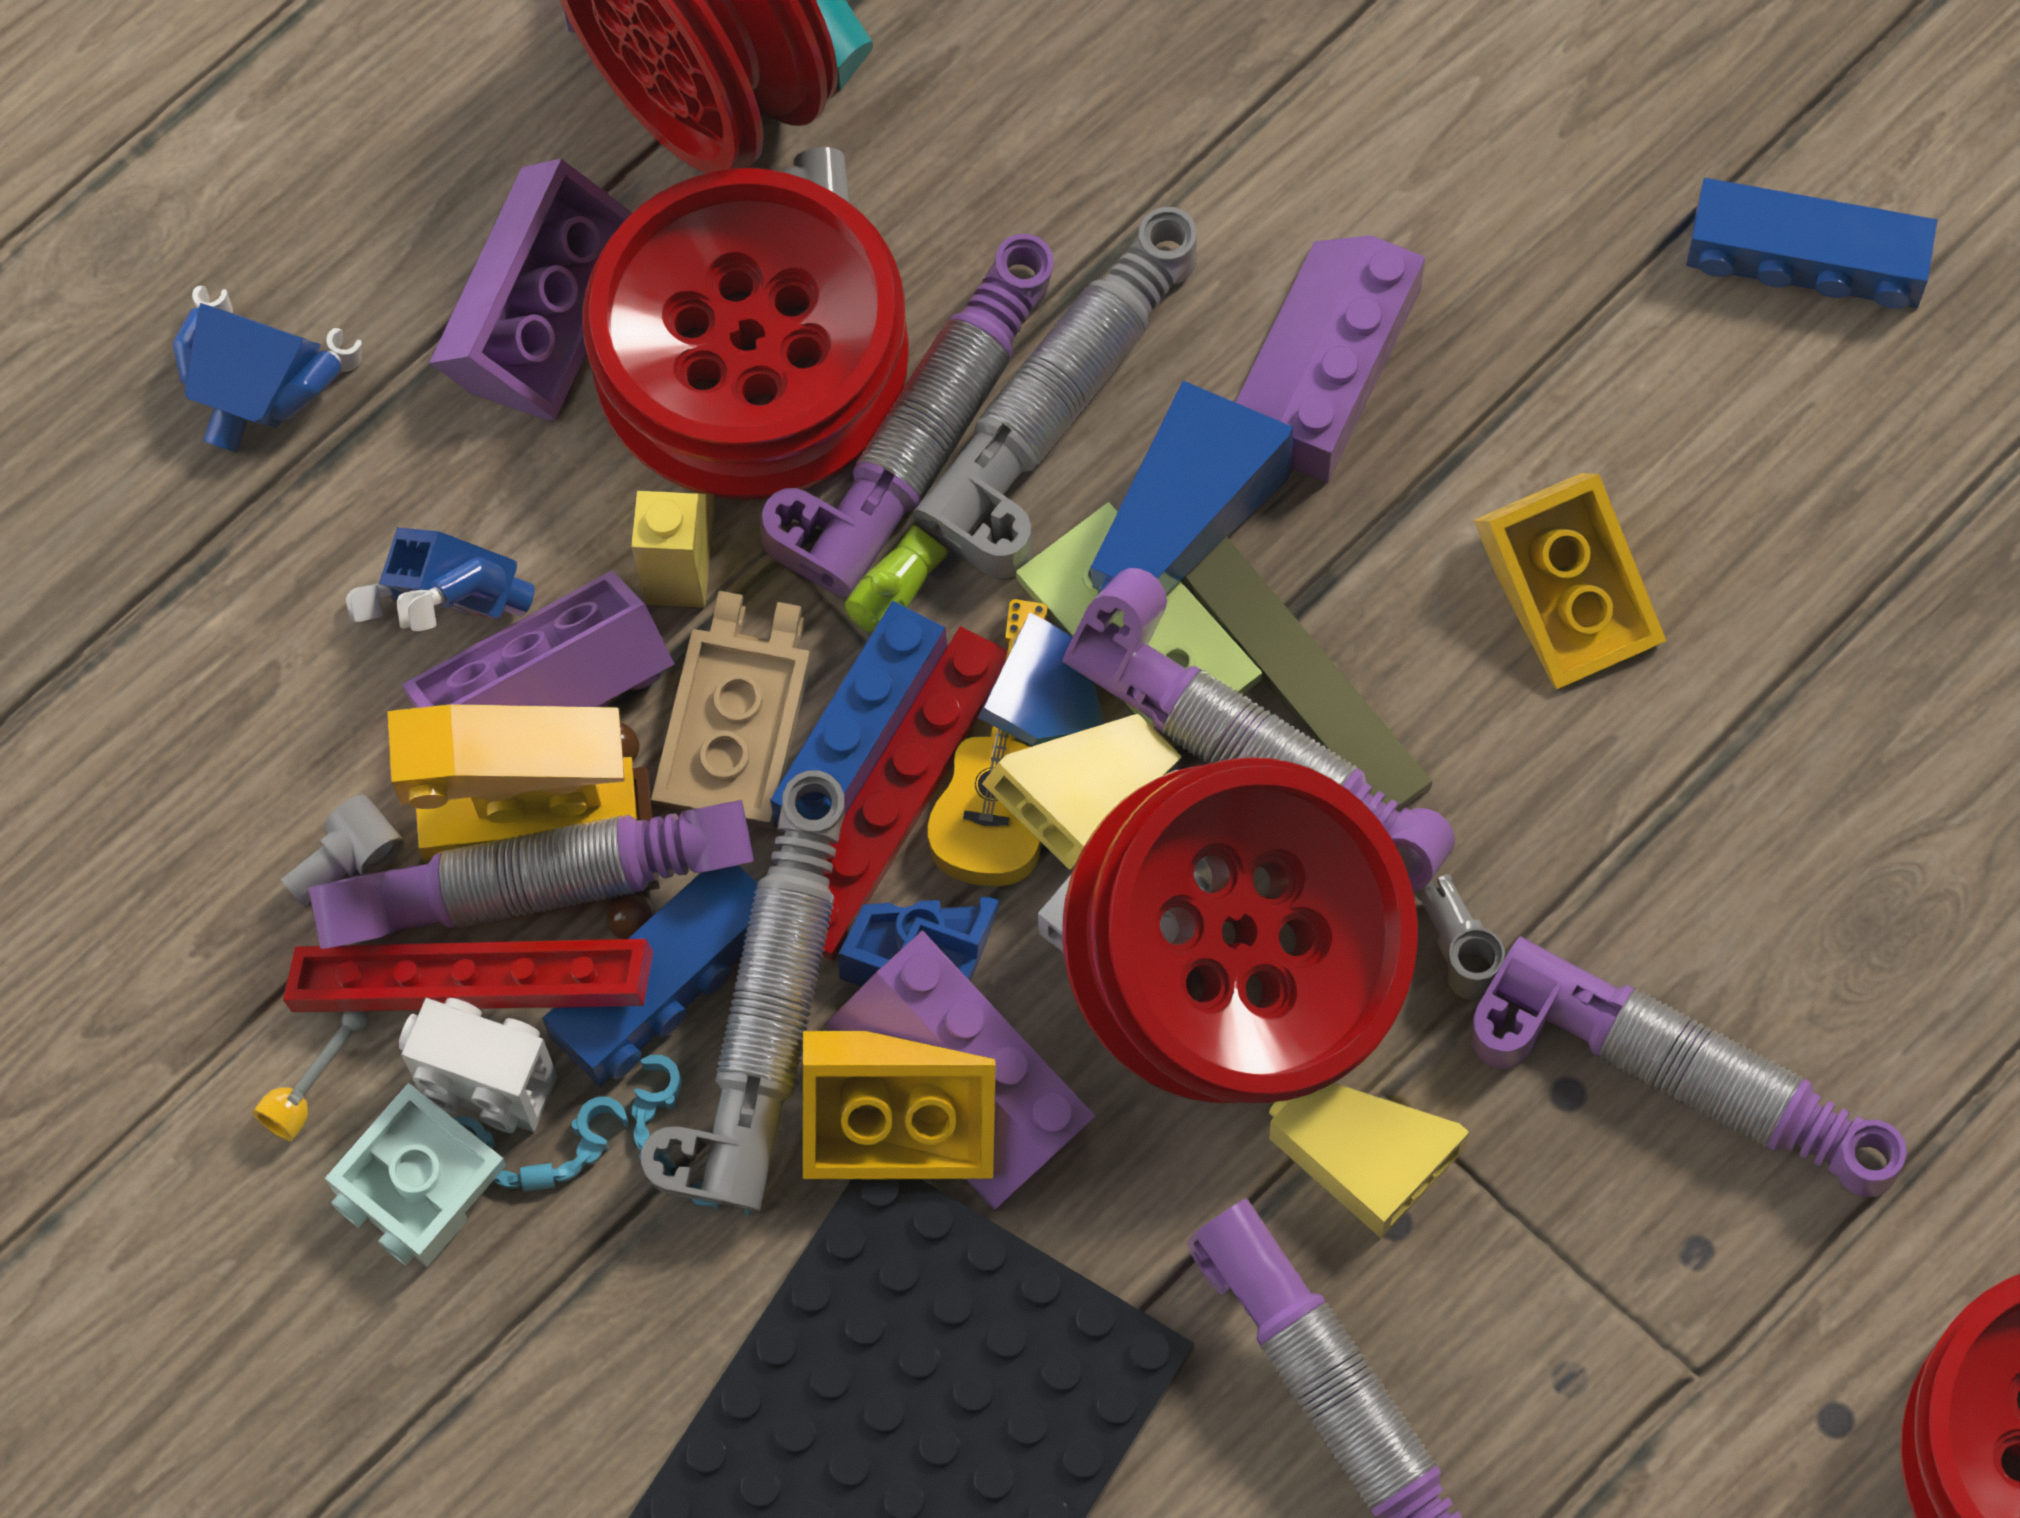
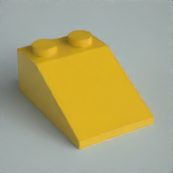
[1473,473,1667,689]
[803,1031,996,1179]

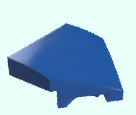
[978,612,1104,747]

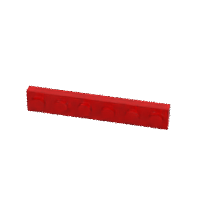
[821,626,1007,962]
[283,939,653,1012]

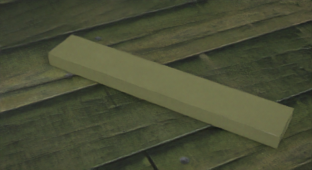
[1181,536,1432,812]

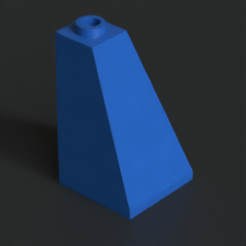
[1090,381,1293,594]

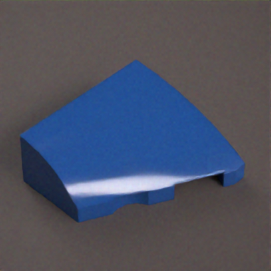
[839,897,999,987]

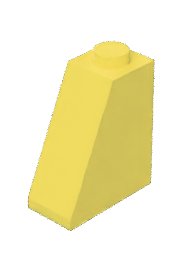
[631,491,716,608]
[982,714,1182,870]
[1269,1083,1469,1238]

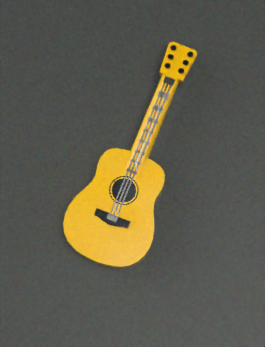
[927,599,1048,886]

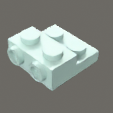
[325,1083,506,1267]

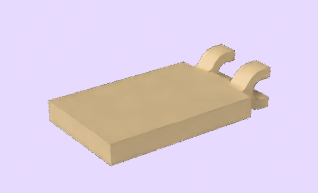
[651,591,812,829]

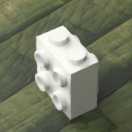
[399,998,558,1133]

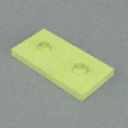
[1016,502,1262,748]

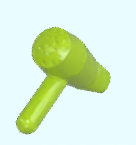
[844,525,947,634]

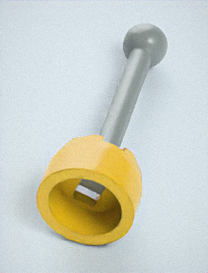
[252,1011,367,1142]

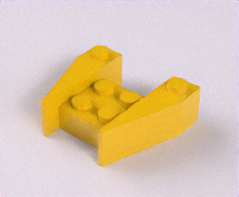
[387,704,637,864]

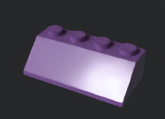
[429,158,632,420]
[1236,235,1425,483]
[402,570,674,708]
[824,930,1095,1211]

